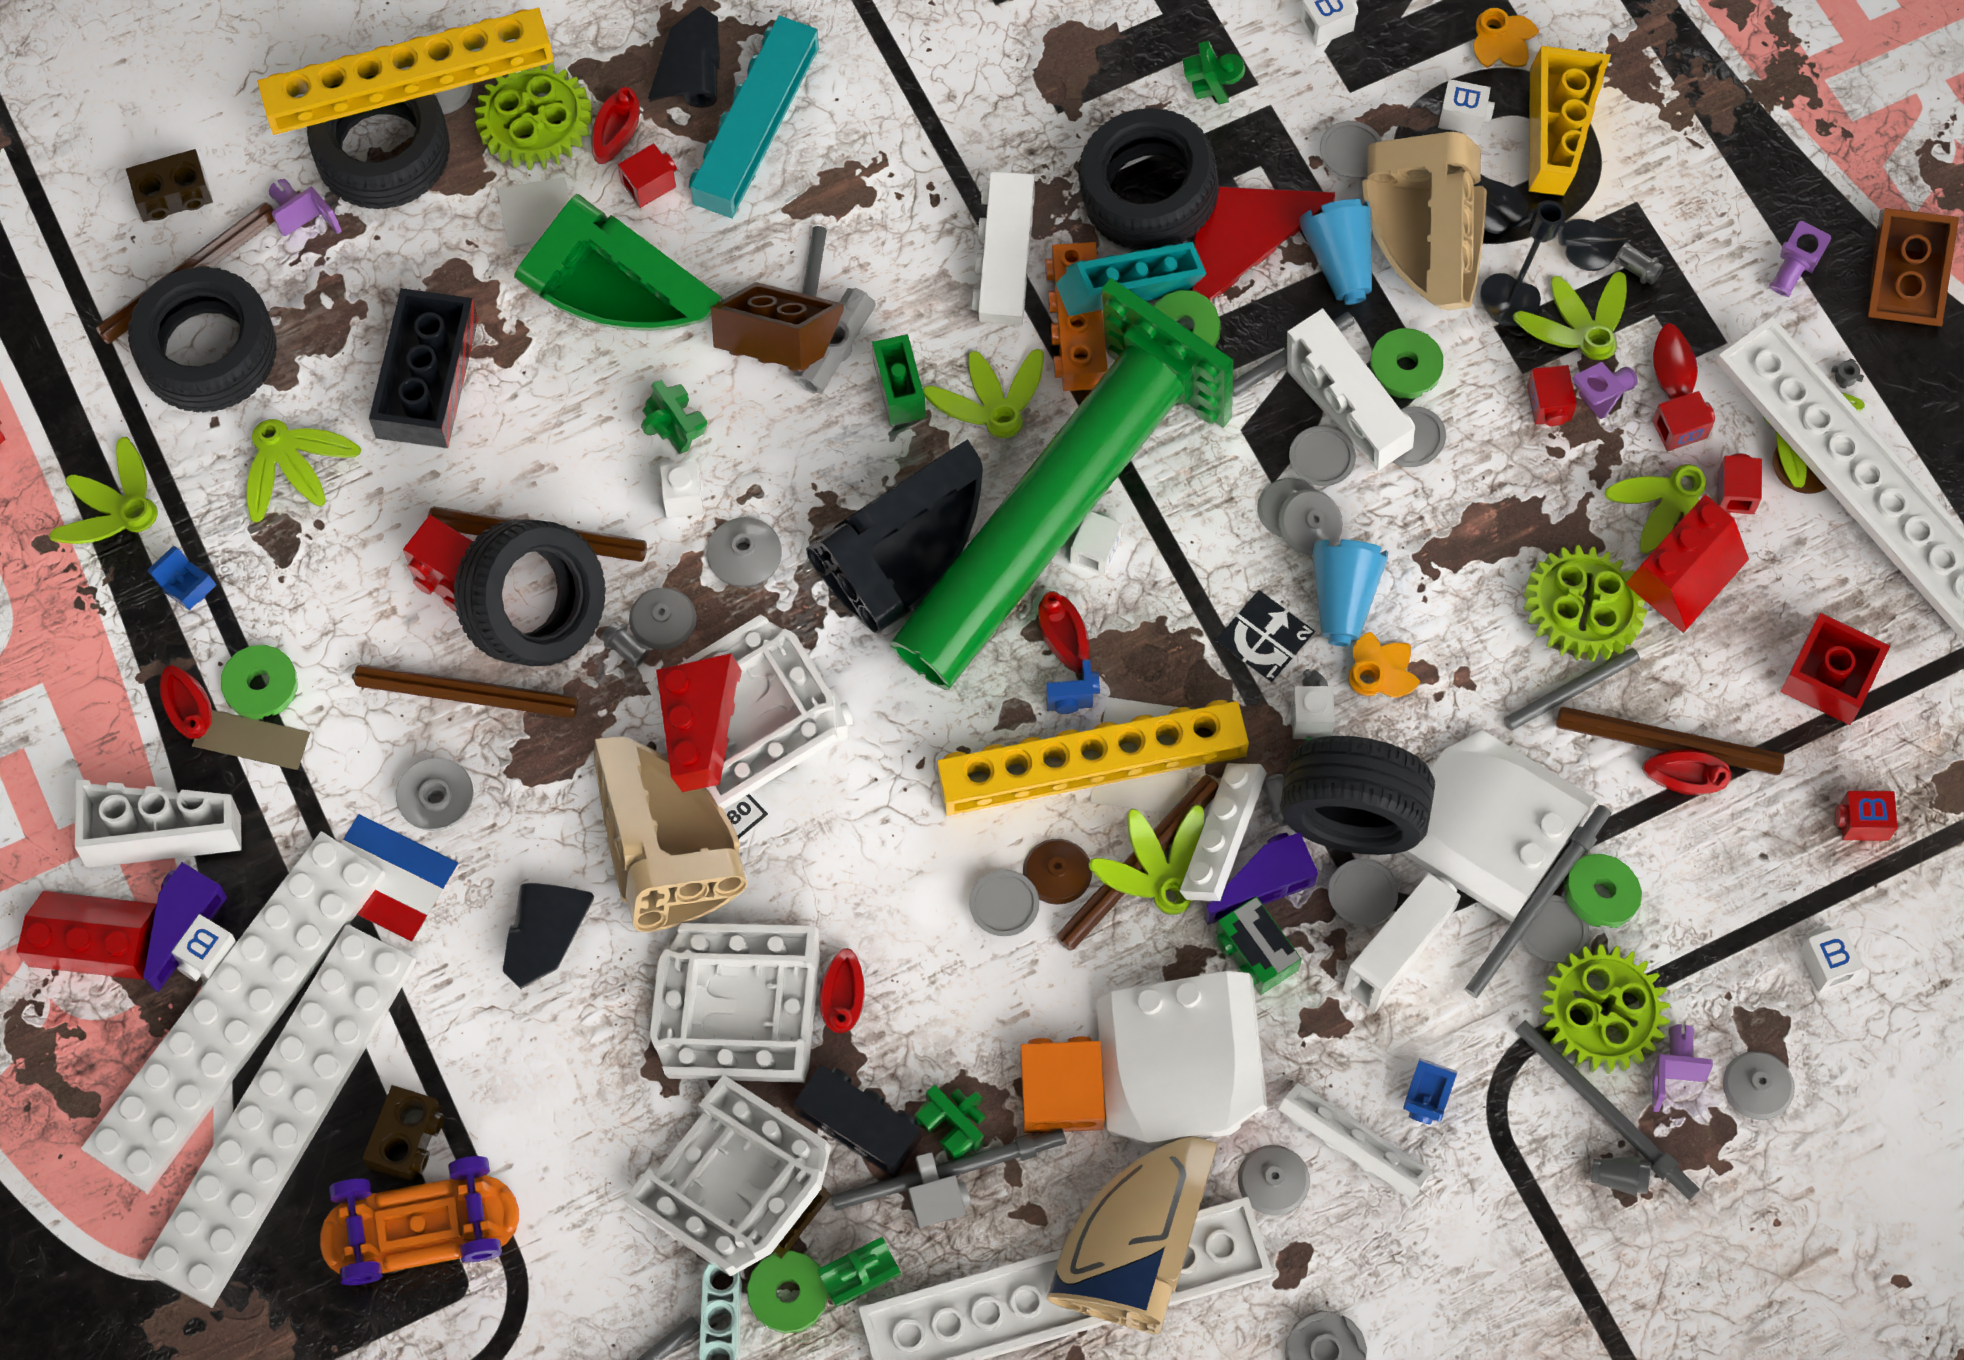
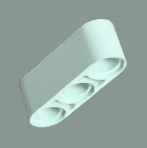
[699,1263,742,1360]

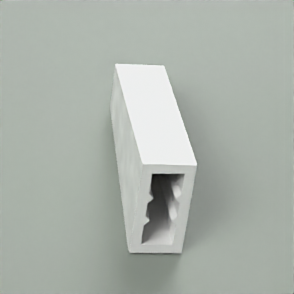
[1342,873,1461,1014]

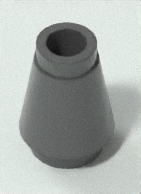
[1591,1156,1651,1197]

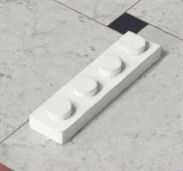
[1180,763,1267,901]
[1278,1083,1433,1199]

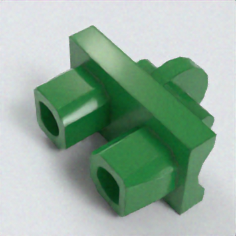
[1182,41,1245,105]
[641,379,708,454]
[915,1084,986,1160]
[817,1236,901,1308]

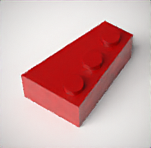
[656,653,742,793]

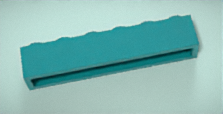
[688,15,819,219]

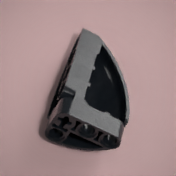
[806,439,983,634]

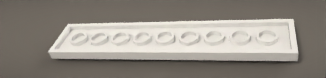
[1715,316,1964,641]
[81,831,386,1195]
[140,924,416,1308]
[859,1197,1273,1360]

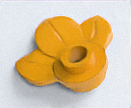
[1473,8,1539,68]
[1348,632,1420,698]

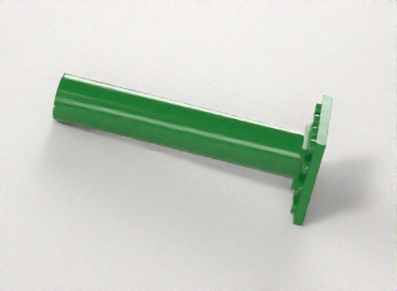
[890,278,1233,690]

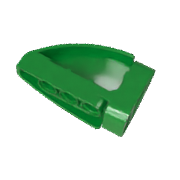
[514,194,723,331]

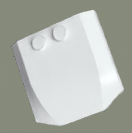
[646,615,837,809]
[1401,730,1598,923]
[650,923,820,1083]
[1096,971,1267,1148]
[623,1075,831,1276]

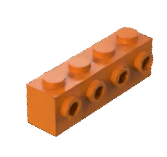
[1045,242,1108,391]

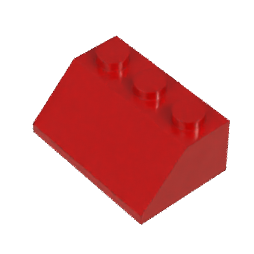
[1626,494,1749,633]
[16,891,157,980]

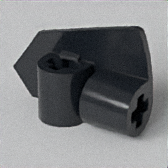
[648,6,720,108]
[503,883,594,989]

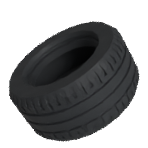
[307,76,450,209]
[1078,108,1219,250]
[128,267,277,413]
[453,519,606,666]
[1280,736,1435,855]

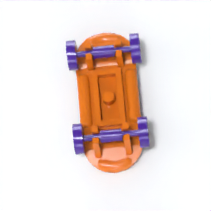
[320,1156,519,1285]

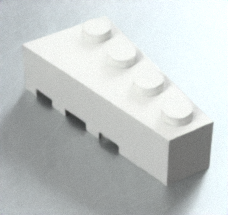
[972,171,1035,325]
[1287,308,1415,471]
[75,779,241,868]

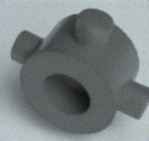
[1831,359,1864,388]
[1301,669,1328,687]

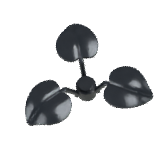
[1474,174,1629,326]

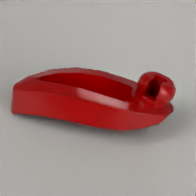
[591,87,640,164]
[1653,323,1698,400]
[1038,591,1090,673]
[160,665,212,739]
[1642,749,1731,795]
[819,948,865,1033]

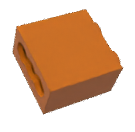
[1020,1036,1105,1133]

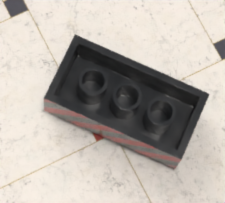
[369,288,478,448]

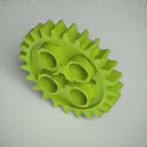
[475,64,592,170]
[1523,545,1647,662]
[1539,944,1670,1074]

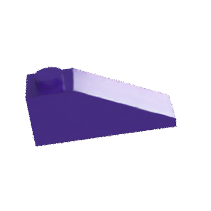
[1204,832,1318,925]
[143,862,228,992]

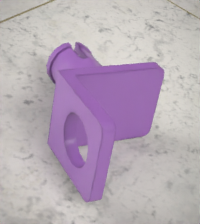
[269,179,342,236]
[1769,221,1831,297]
[1572,362,1638,419]
[1652,1024,1713,1112]

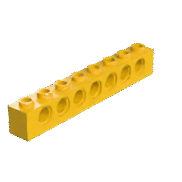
[257,7,554,135]
[937,700,1249,816]

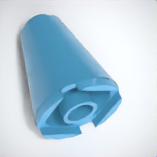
[1299,199,1372,305]
[1312,539,1388,647]

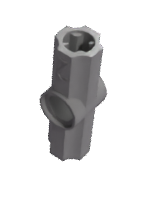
[794,287,876,394]

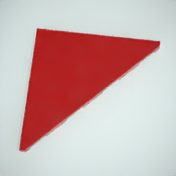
[1192,187,1335,301]

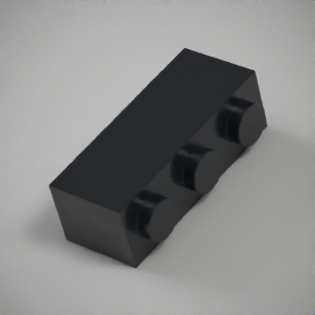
[793,1065,921,1177]

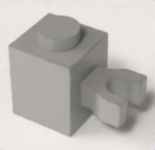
[907,1152,971,1229]

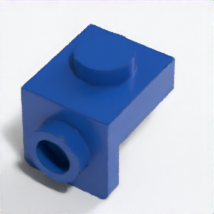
[148,546,216,610]
[1046,659,1100,714]
[1403,1058,1458,1124]

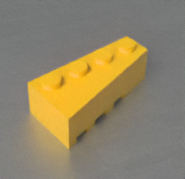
[1529,46,1611,196]

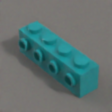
[1055,242,1207,316]

